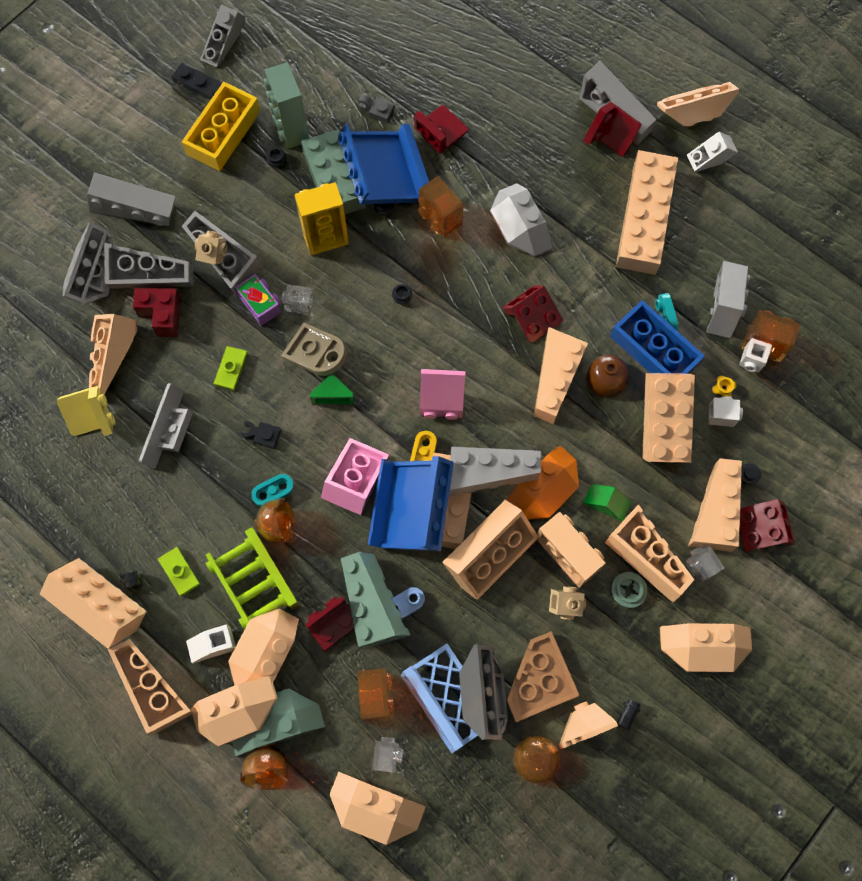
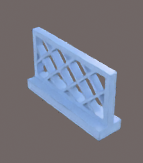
[401,644,478,754]

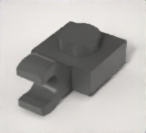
[359,94,394,123]

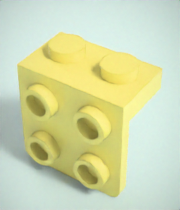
[57,386,116,436]

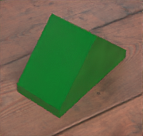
[310,374,354,404]
[583,484,632,522]

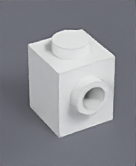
[739,338,772,373]
[708,396,743,427]

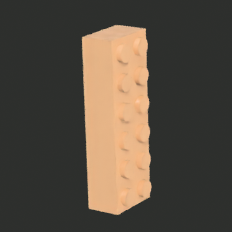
[616,150,678,275]

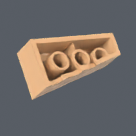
[688,459,742,552]
[108,639,192,736]

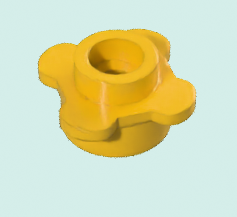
[712,376,737,397]

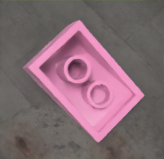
[420,369,465,420]
[321,438,389,515]

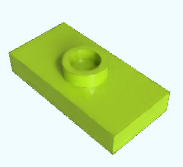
[213,346,248,391]
[158,547,200,597]

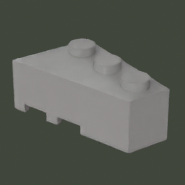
[706,261,750,338]

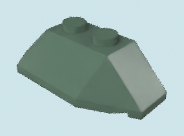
[232,689,325,757]

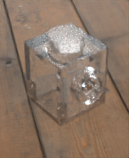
[281,284,314,315]
[686,545,724,583]
[372,737,403,773]

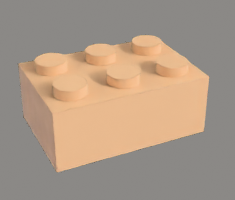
[537,512,605,588]

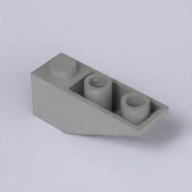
[200,5,246,68]

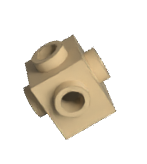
[195,231,227,265]
[549,586,586,620]

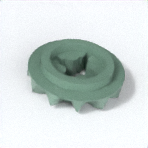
[611,572,647,608]

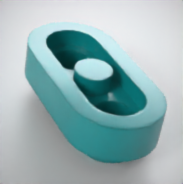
[655,293,678,331]
[252,474,294,507]

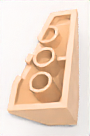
[559,701,618,749]

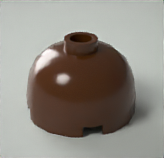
[587,354,629,397]

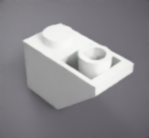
[687,132,738,172]
[186,624,236,664]

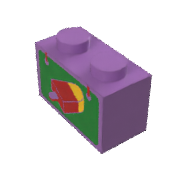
[235,274,281,326]

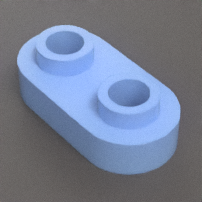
[392,587,425,620]

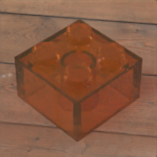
[418,176,464,237]
[741,310,801,362]
[357,668,395,722]

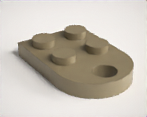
[281,323,347,376]

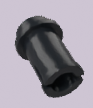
[616,699,641,731]

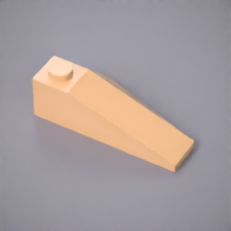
[89,314,137,394]

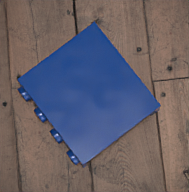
[338,124,432,204]
[368,456,454,551]

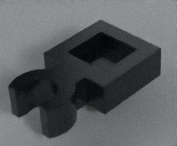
[240,421,281,449]

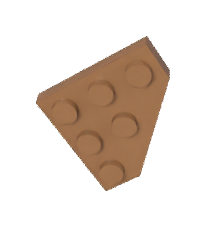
[506,631,579,723]

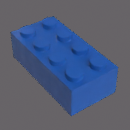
[610,300,705,374]

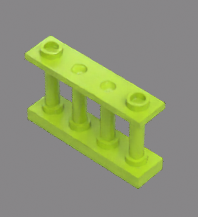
[206,527,299,630]

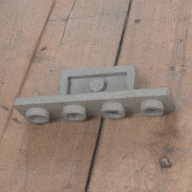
[139,383,193,469]

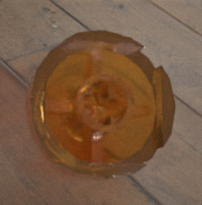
[255,498,295,543]
[513,735,560,784]
[240,746,288,790]

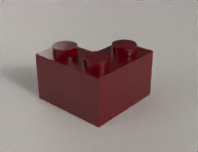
[133,288,181,337]

